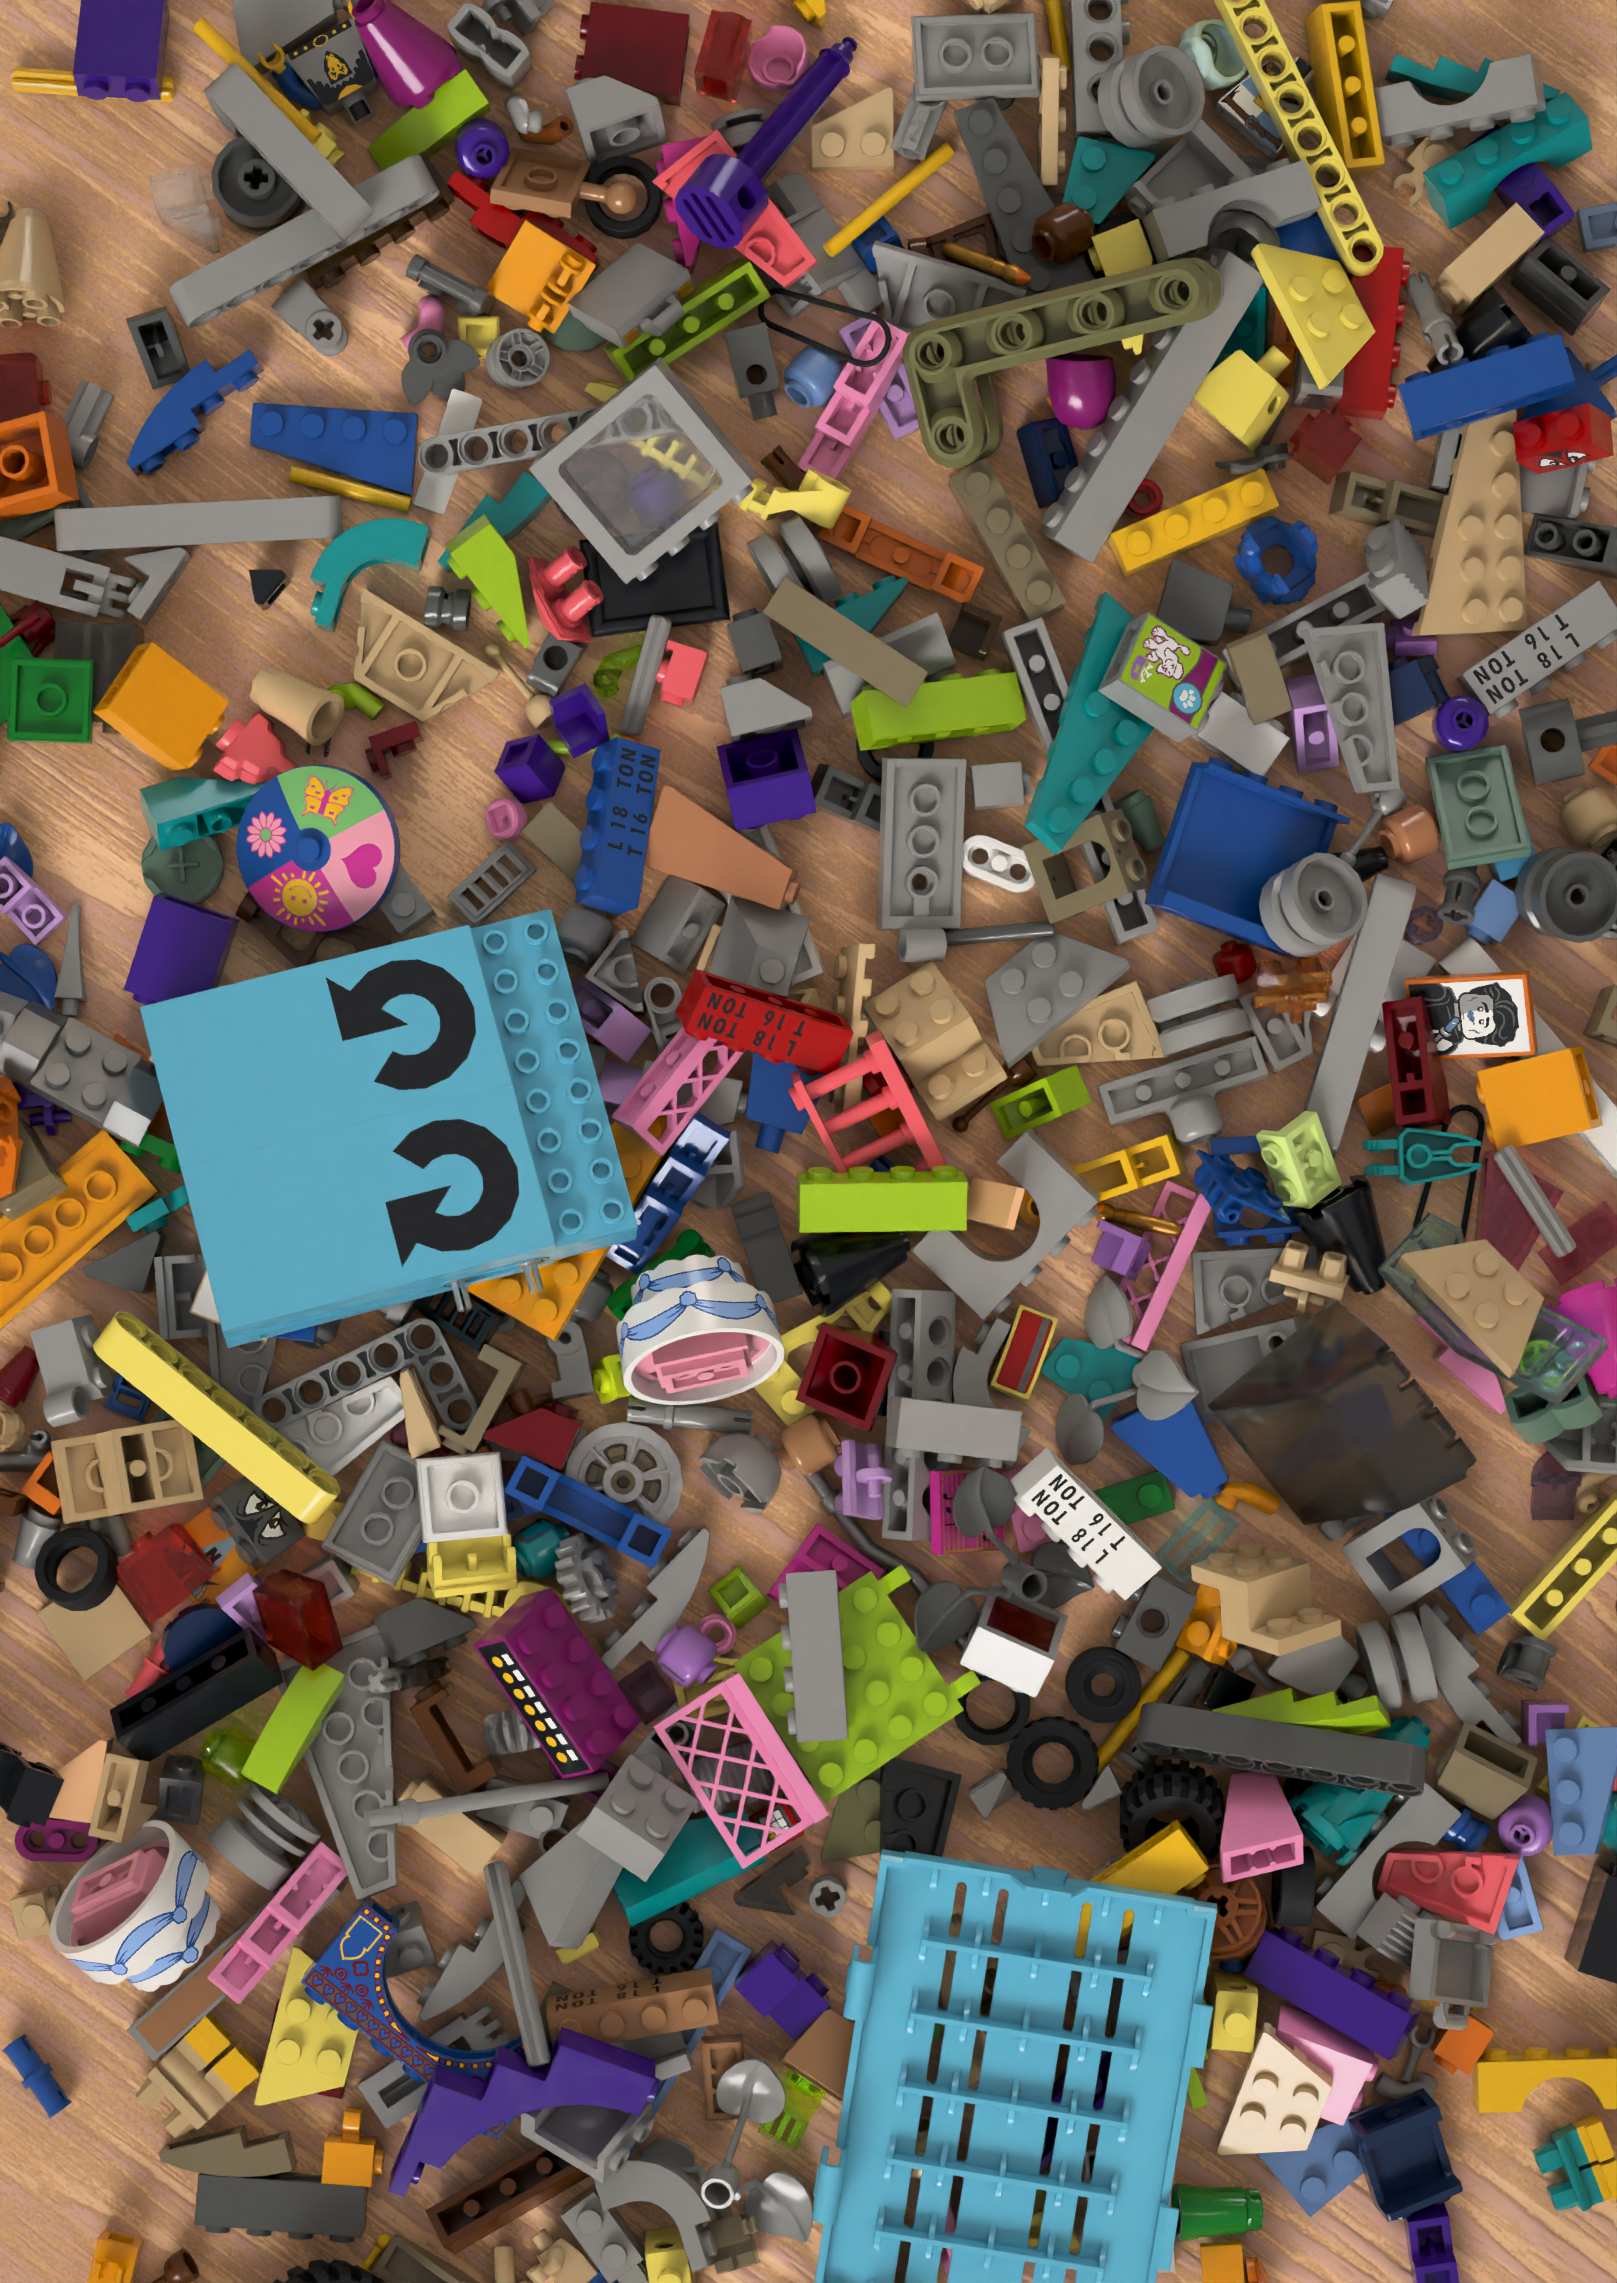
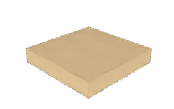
[37,1571,154,1681]

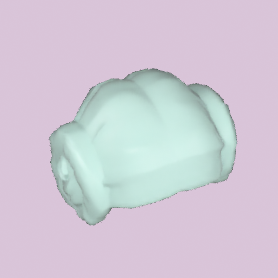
[1178,19,1251,91]

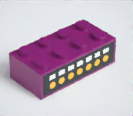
[473,1588,641,1779]

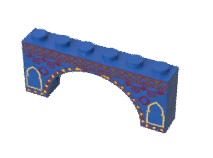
[301,1897,552,2139]

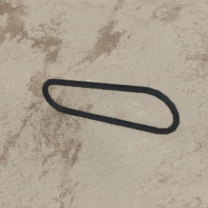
[758,288,892,367]
[1413,1105,1485,1250]

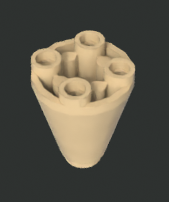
[0,208,65,329]

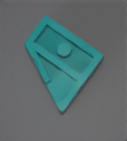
[1040,1337,1140,1421]

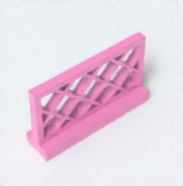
[652,1672,829,1869]

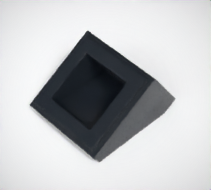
[1201,1665,1256,1710]

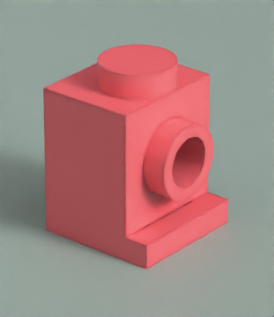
[656,640,709,708]

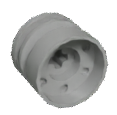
[209,1782,322,1892]

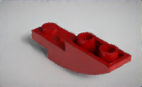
[447,170,600,272]

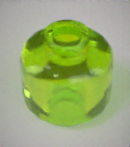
[199,1725,257,1788]

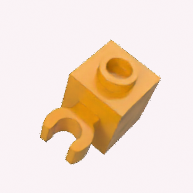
[321,2107,385,2187]
[87,2230,145,2283]

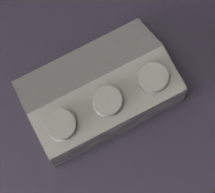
[823,612,956,719]

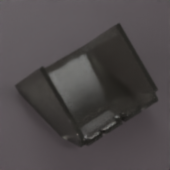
[1208,1299,1477,1525]

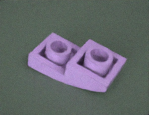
[0,856,69,945]

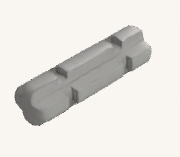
[367,1663,429,1694]

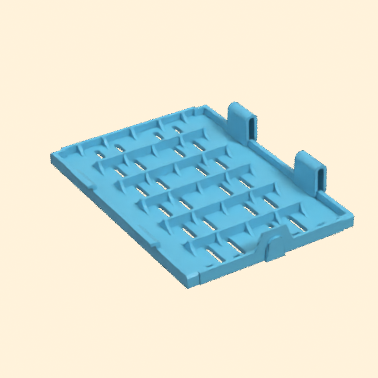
[812,1849,1217,2283]

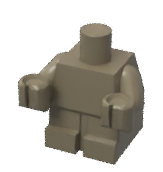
[704,2205,760,2274]

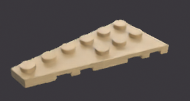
[1411,409,1527,636]

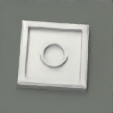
[416,1452,508,1543]

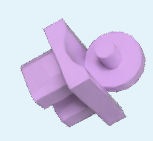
[834,1439,892,1520]

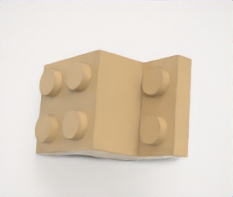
[862,961,1008,1122]
[50,1419,204,1524]
[1191,1542,1341,1656]

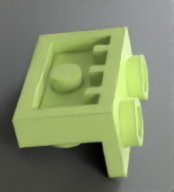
[1256,1111,1342,1209]

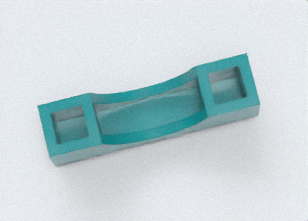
[1423,92,1592,229]

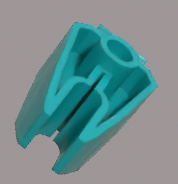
[1363,1127,1482,1186]

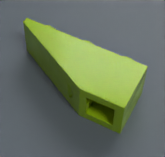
[445,514,530,649]

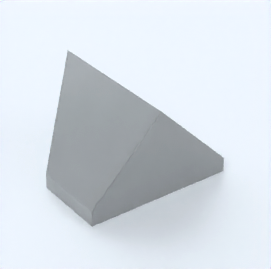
[585,929,645,1014]

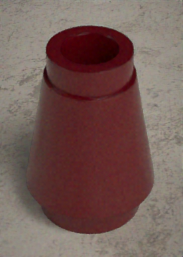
[0,1345,40,1409]

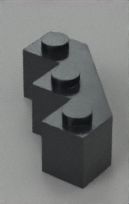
[0,1742,64,1827]

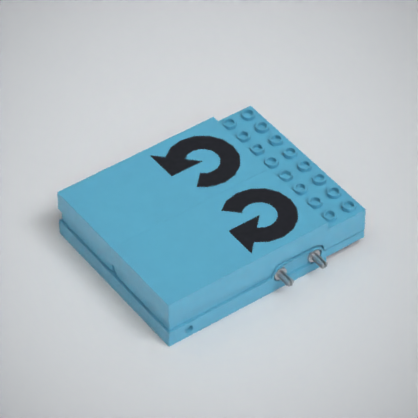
[140,909,638,1348]

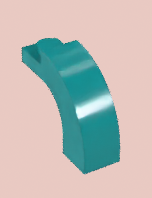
[310,518,432,632]

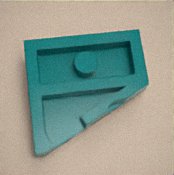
[1062,136,1155,228]

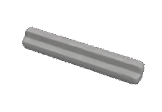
[620,615,672,736]
[1494,1145,1576,1257]

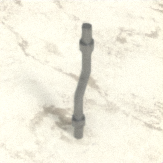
[802,1470,969,1653]

